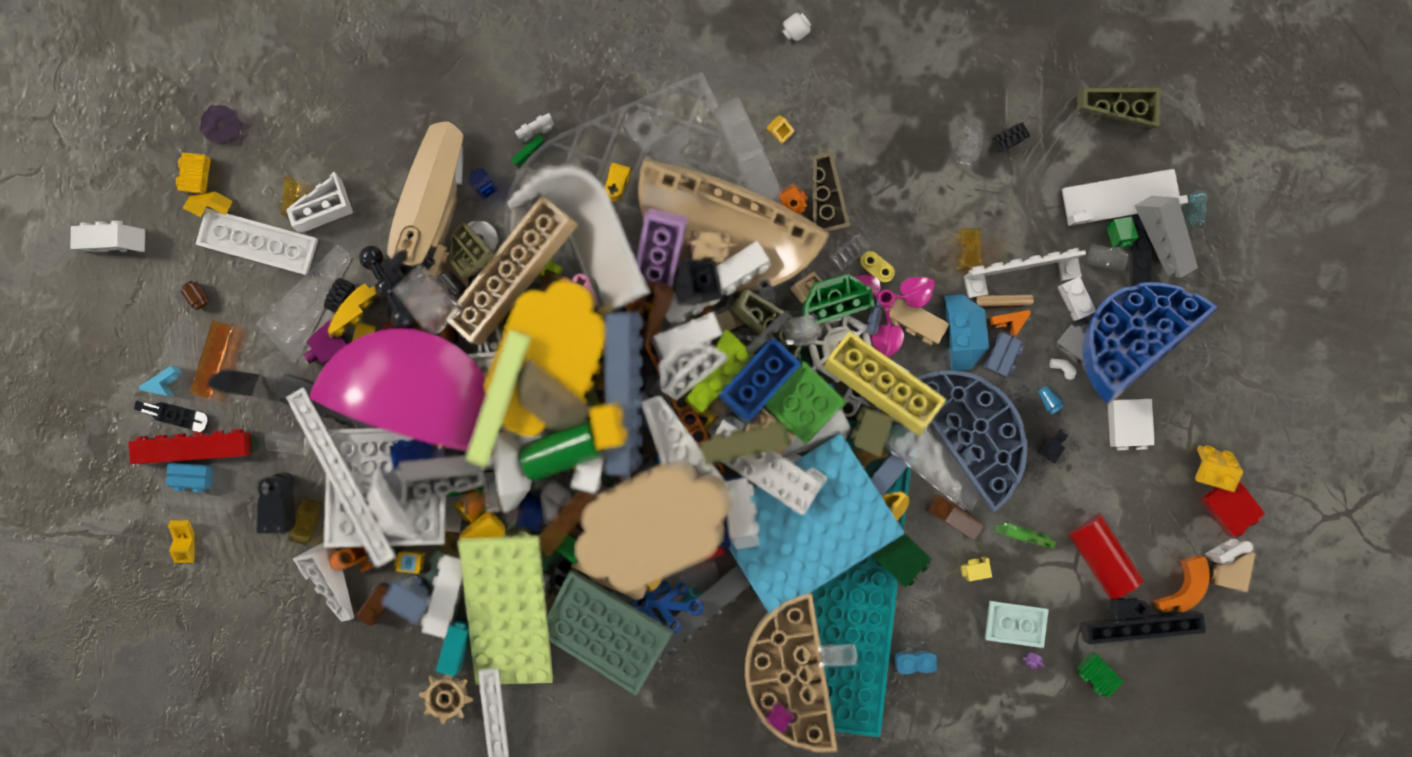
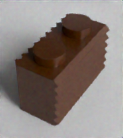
[355,582,391,626]

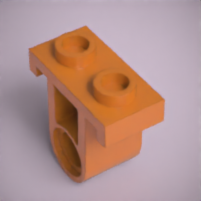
[329,547,375,573]

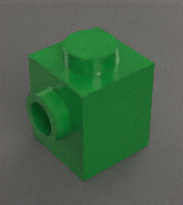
[1106,217,1138,249]

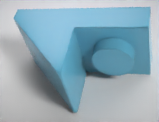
[139,366,182,396]

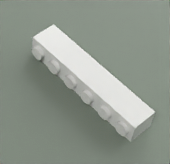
[666,241,771,327]

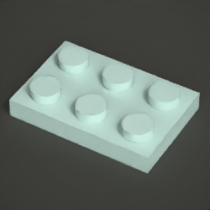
[985,601,1049,648]

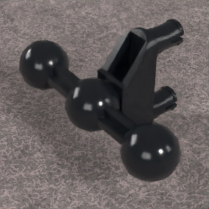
[359,246,436,329]

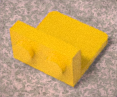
[1195,445,1243,492]

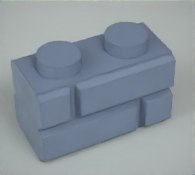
[983,332,1023,378]

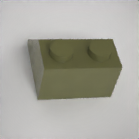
[850,405,893,457]

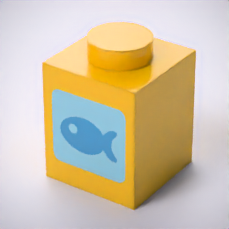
[394,550,425,574]

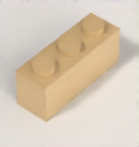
[885,299,949,346]

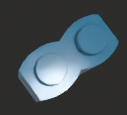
[894,650,937,674]

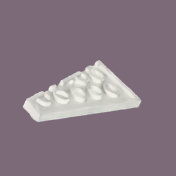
[641,396,736,498]

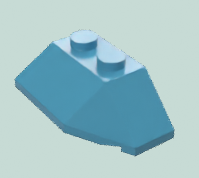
[943,294,989,371]

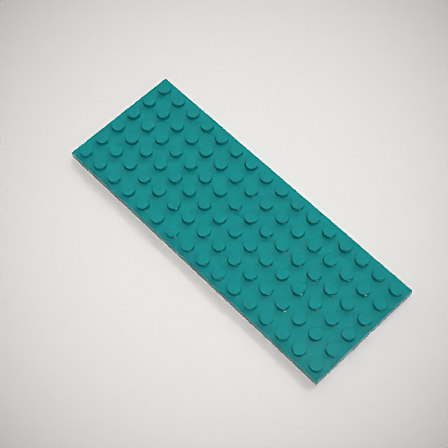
[797,420,915,737]

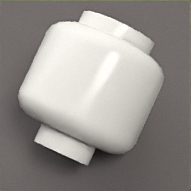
[783,13,811,41]

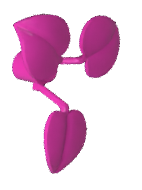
[853,274,935,357]

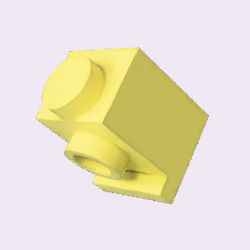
[961,557,992,581]

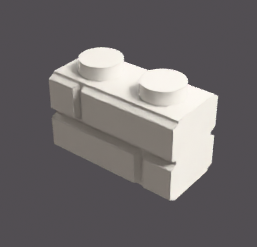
[1058,277,1096,321]

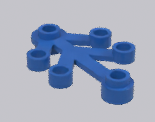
[633,580,704,633]

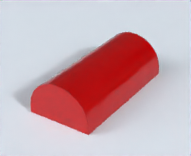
[1068,513,1144,599]

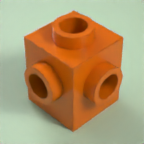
[779,183,808,214]

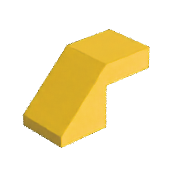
[183,192,233,217]
[168,520,195,563]

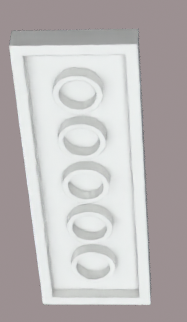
[195,208,318,276]

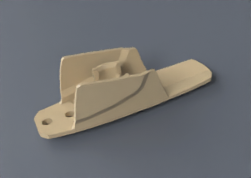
[387,122,464,267]

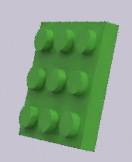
[765,362,847,445]

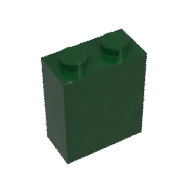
[871,533,932,588]

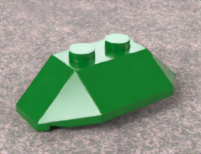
[803,273,874,328]

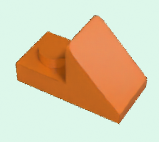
[988,310,1031,337]

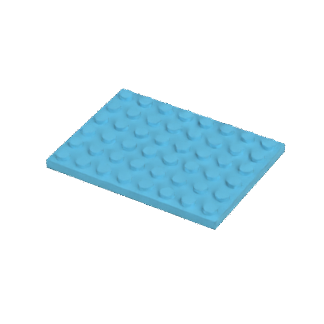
[722,433,904,614]

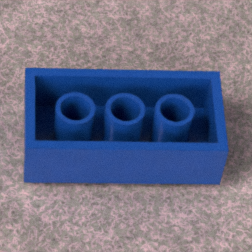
[717,337,801,423]

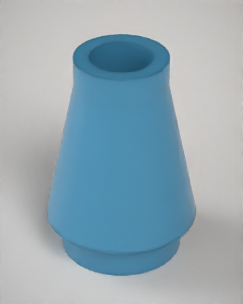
[1038,386,1064,415]

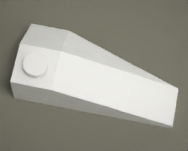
[781,409,852,457]
[293,543,354,622]

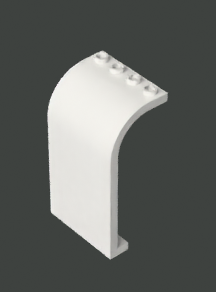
[507,166,649,318]

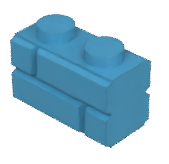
[166,463,213,492]

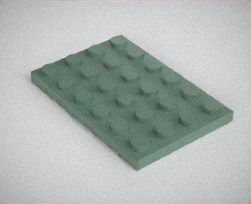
[547,570,673,696]

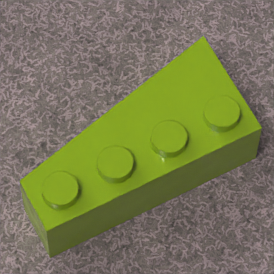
[684,328,755,413]

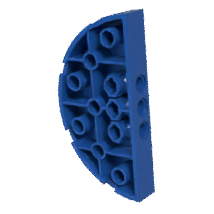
[1082,282,1217,404]

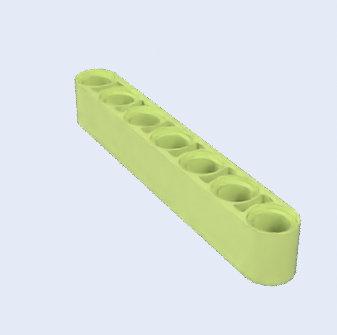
[466,330,531,468]

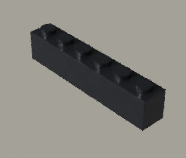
[1081,611,1206,645]

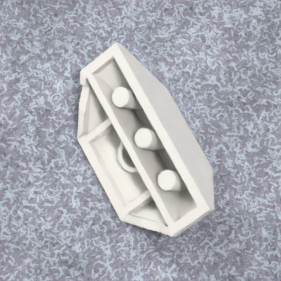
[659,342,727,400]
[494,431,532,512]
[367,469,420,541]

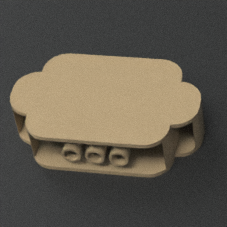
[576,461,732,591]

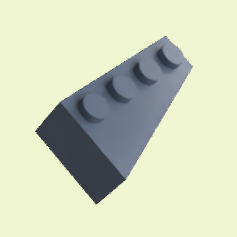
[382,574,429,624]

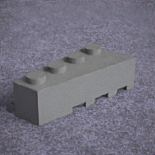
[399,456,483,508]

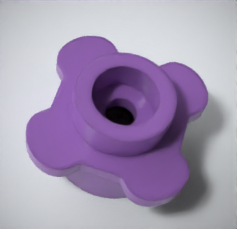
[1023,653,1044,670]

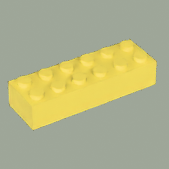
[824,331,946,437]

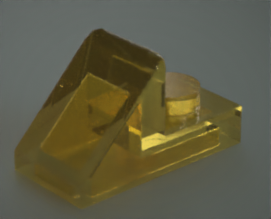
[281,177,301,218]

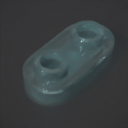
[1189,189,1207,228]

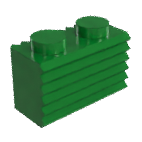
[1077,652,1125,699]

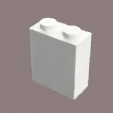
[1108,399,1154,450]

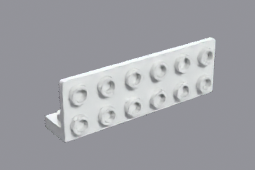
[1062,169,1188,226]
[964,248,1086,298]
[715,415,828,515]

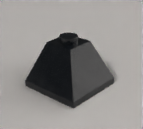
[674,260,723,305]

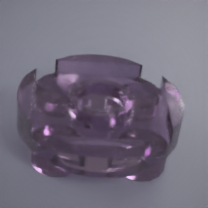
[200,105,241,144]

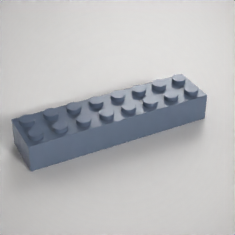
[606,311,642,475]

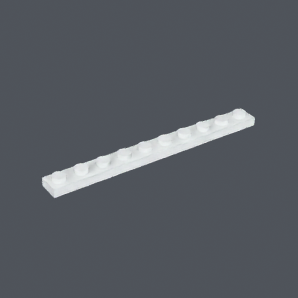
[286,388,396,567]

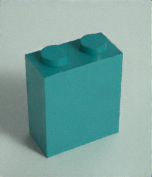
[436,619,470,677]

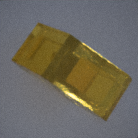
[289,498,323,546]

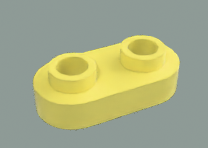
[860,251,895,283]

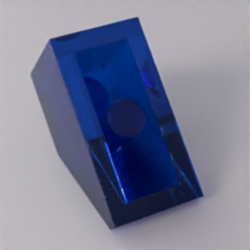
[467,168,499,200]
[515,492,543,532]

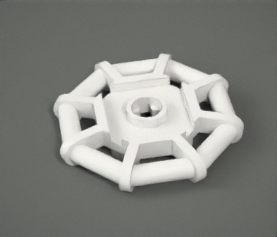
[806,315,873,382]

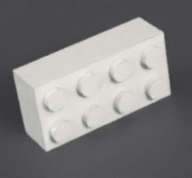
[421,552,464,638]

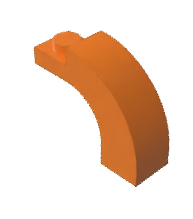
[1153,555,1210,612]

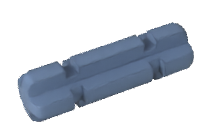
[866,299,883,335]

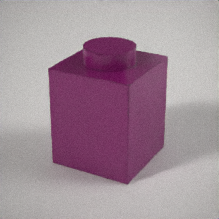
[766,701,795,734]

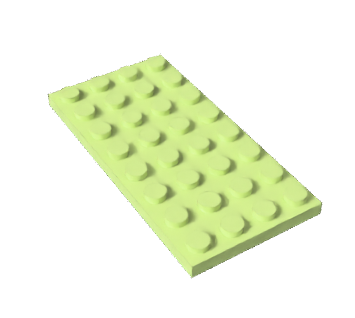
[458,536,553,685]

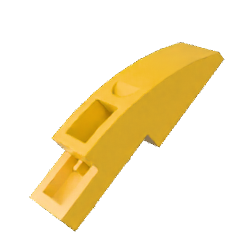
[328,283,381,339]

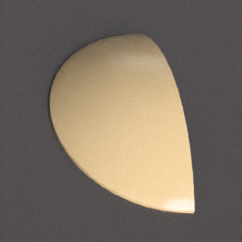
[639,160,829,291]

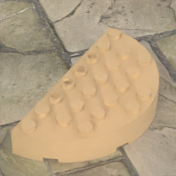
[745,592,837,752]

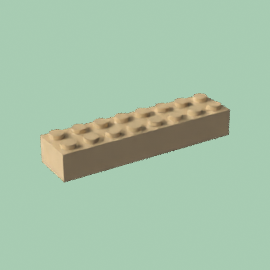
[445,196,578,346]

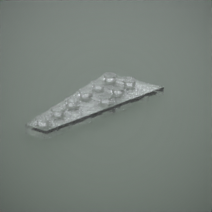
[255,244,354,365]
[884,421,980,513]

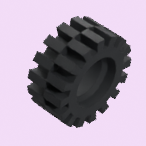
[992,122,1030,152]
[324,277,355,313]

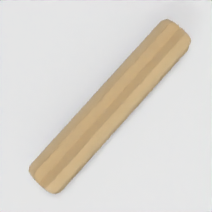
[976,295,1034,306]

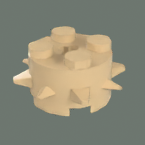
[683,230,737,262]
[419,675,473,724]

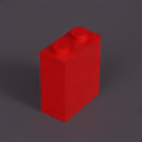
[1200,480,1265,537]

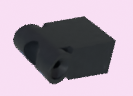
[257,472,296,534]

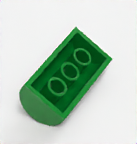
[519,420,600,481]

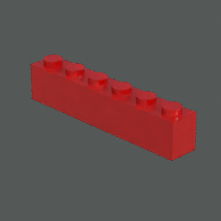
[128,429,252,464]

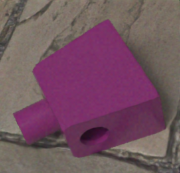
[303,320,349,364]

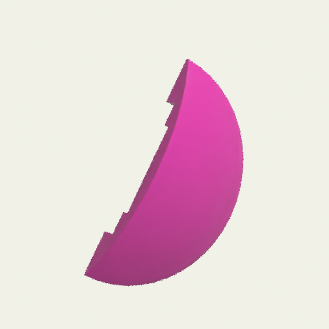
[309,329,500,455]

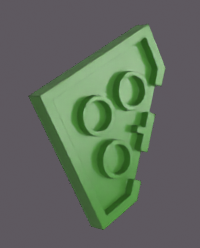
[994,522,1056,549]

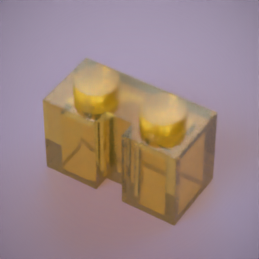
[957,228,981,270]

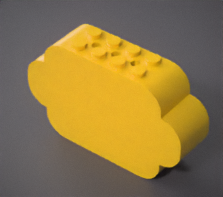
[485,281,606,437]

